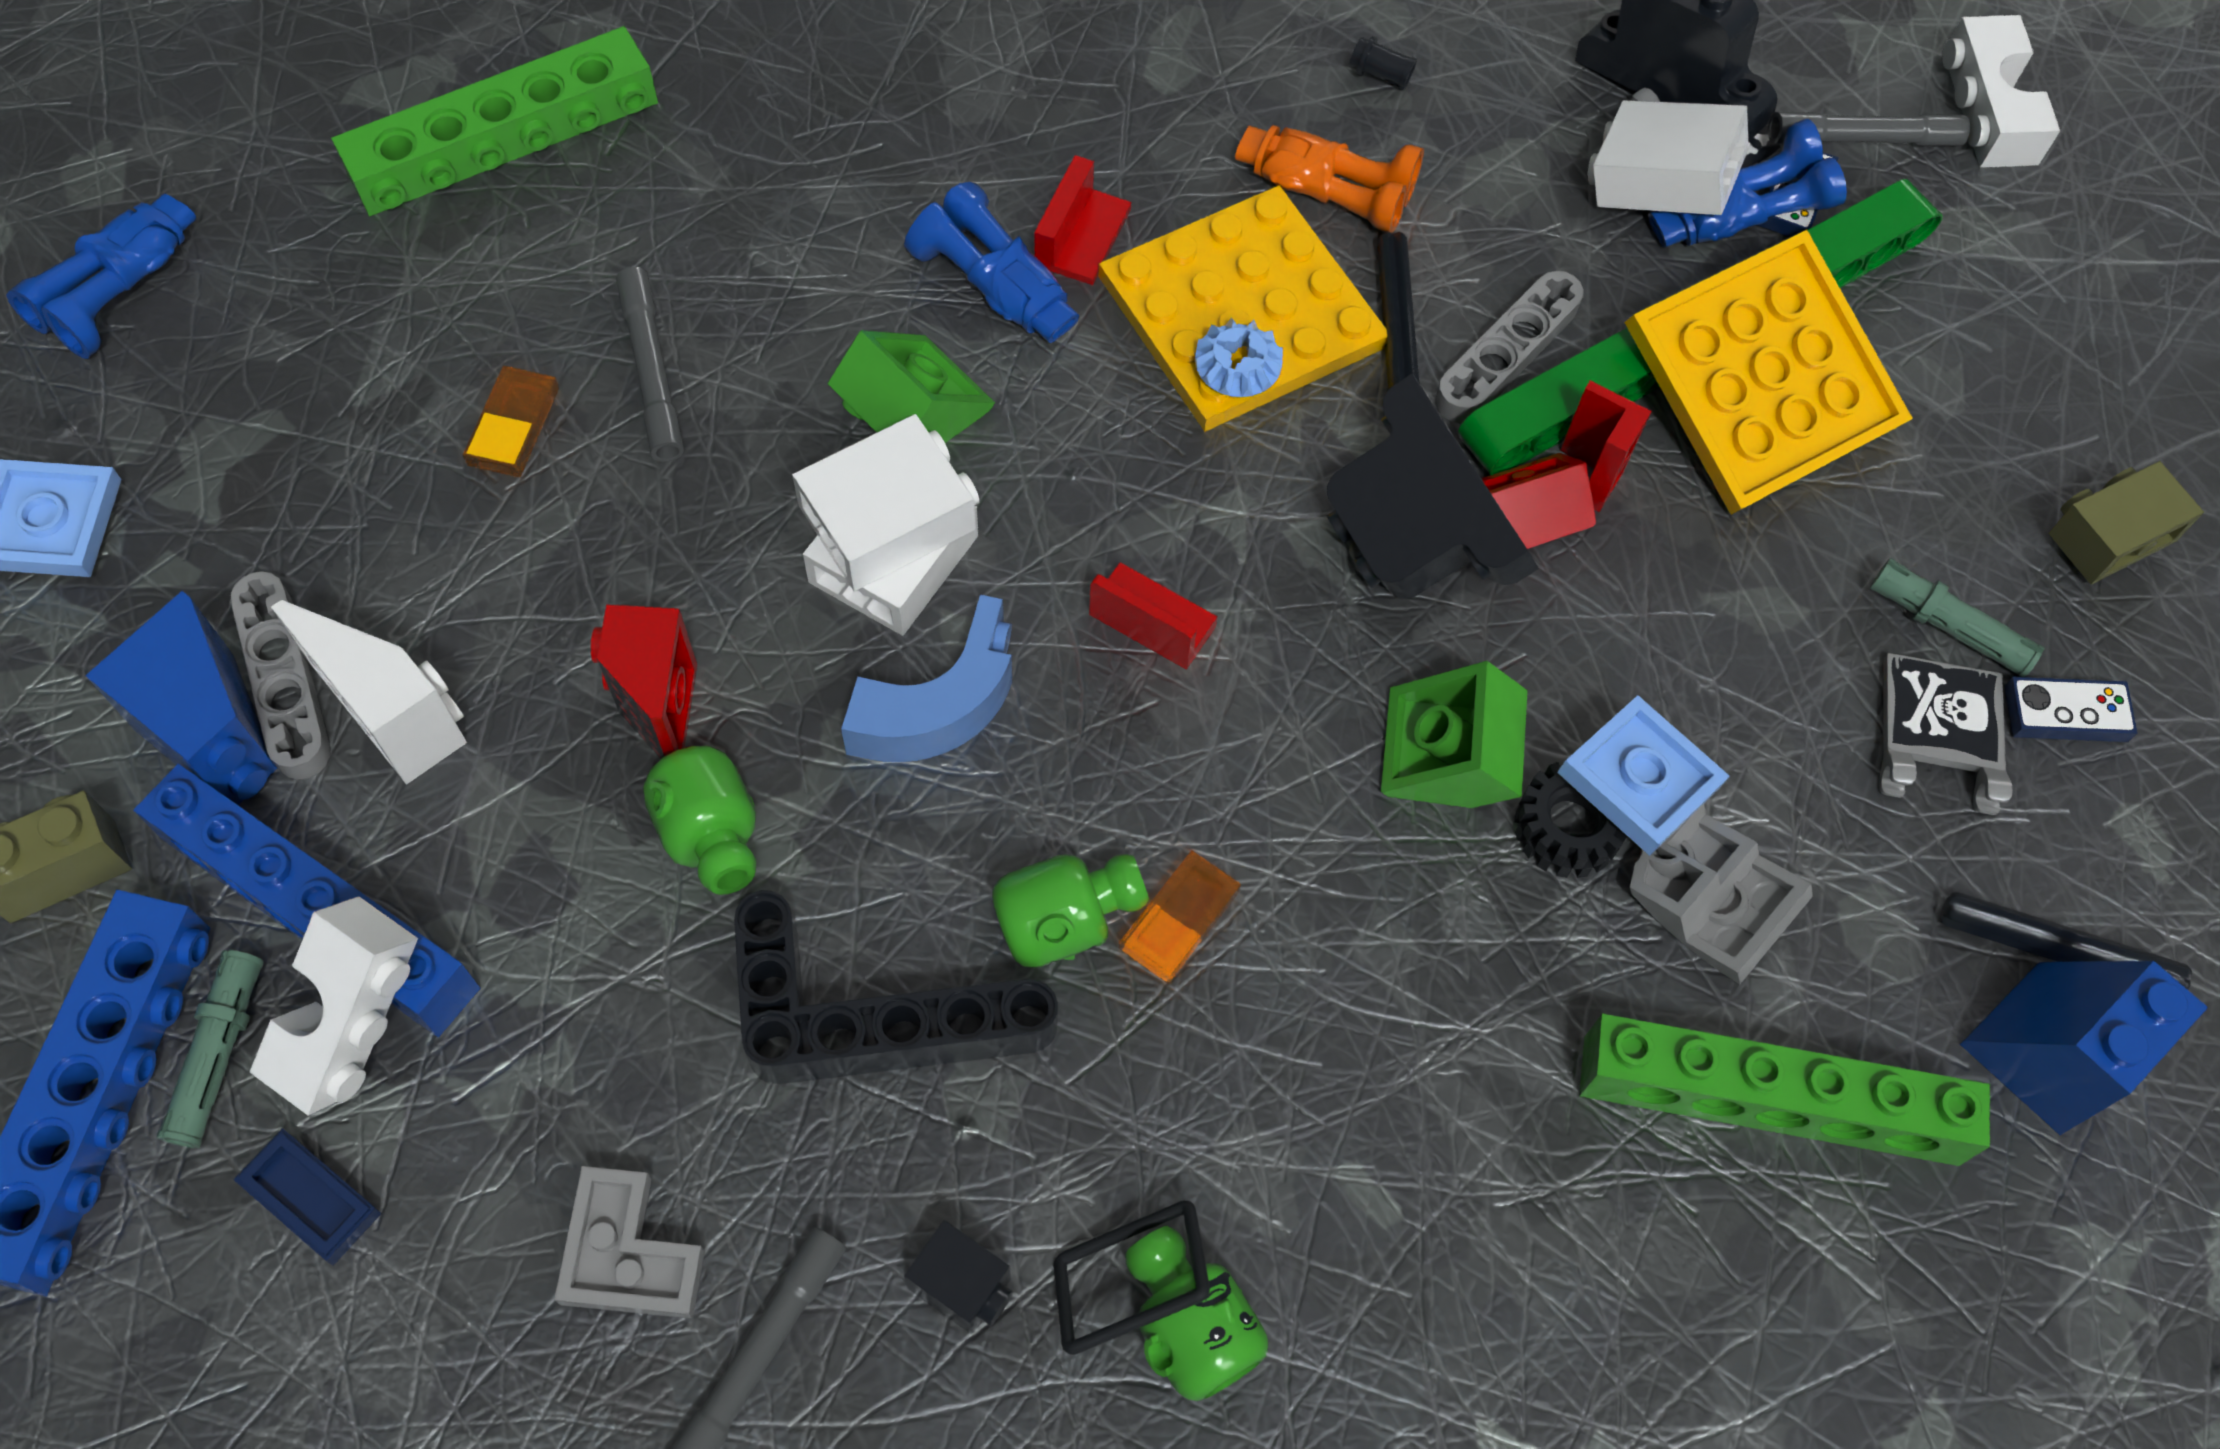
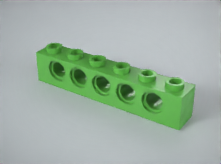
[331,26,658,217]
[1579,1014,1990,1166]

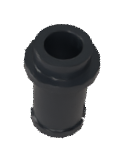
[1349,36,1417,90]

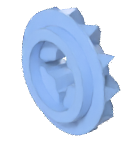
[1195,317,1283,397]

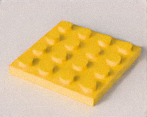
[1098,185,1387,432]
[1624,230,1913,515]

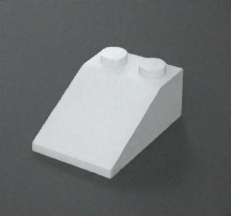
[271,600,467,785]

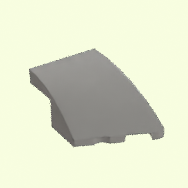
[1630,804,1813,984]

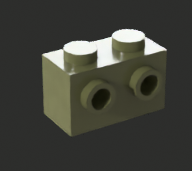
[2048,461,2204,585]
[0,790,132,924]

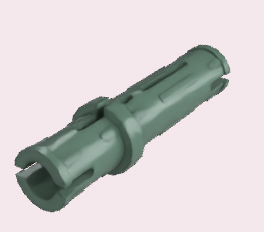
[1869,557,2045,677]
[156,950,264,1148]

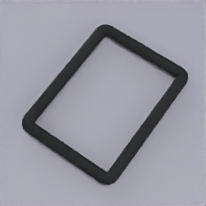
[1054,1200,1210,1355]

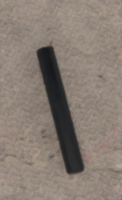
[1377,231,1420,390]
[1941,892,2192,990]

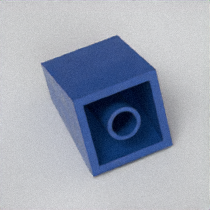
[86,591,277,805]
[1960,961,2208,1135]

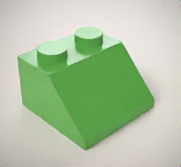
[828,330,995,443]
[1381,661,1528,808]

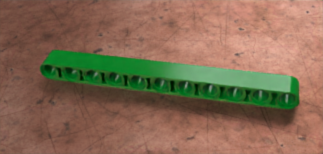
[1458,179,1943,475]

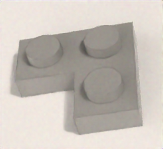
[554,1166,705,1319]

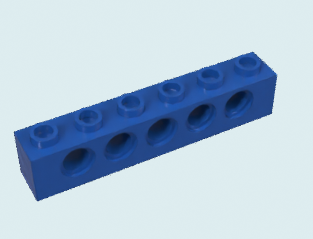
[133,763,481,1038]
[0,889,211,1297]

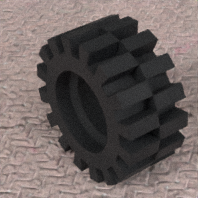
[1514,762,1627,878]

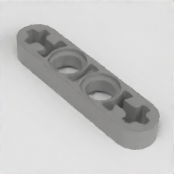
[1435,271,1584,423]
[231,571,330,780]

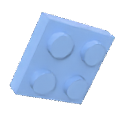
[0,459,122,577]
[1557,695,1730,856]

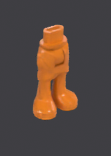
[1235,125,1424,233]

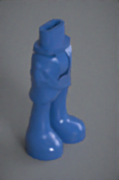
[1649,118,1847,248]
[904,182,1079,343]
[6,194,196,359]

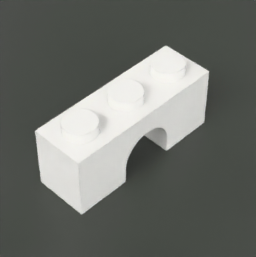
[1942,15,2060,168]
[250,897,418,1115]

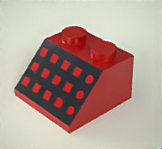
[591,604,698,759]

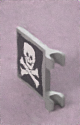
[1879,653,2012,815]

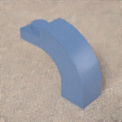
[841,595,1012,762]

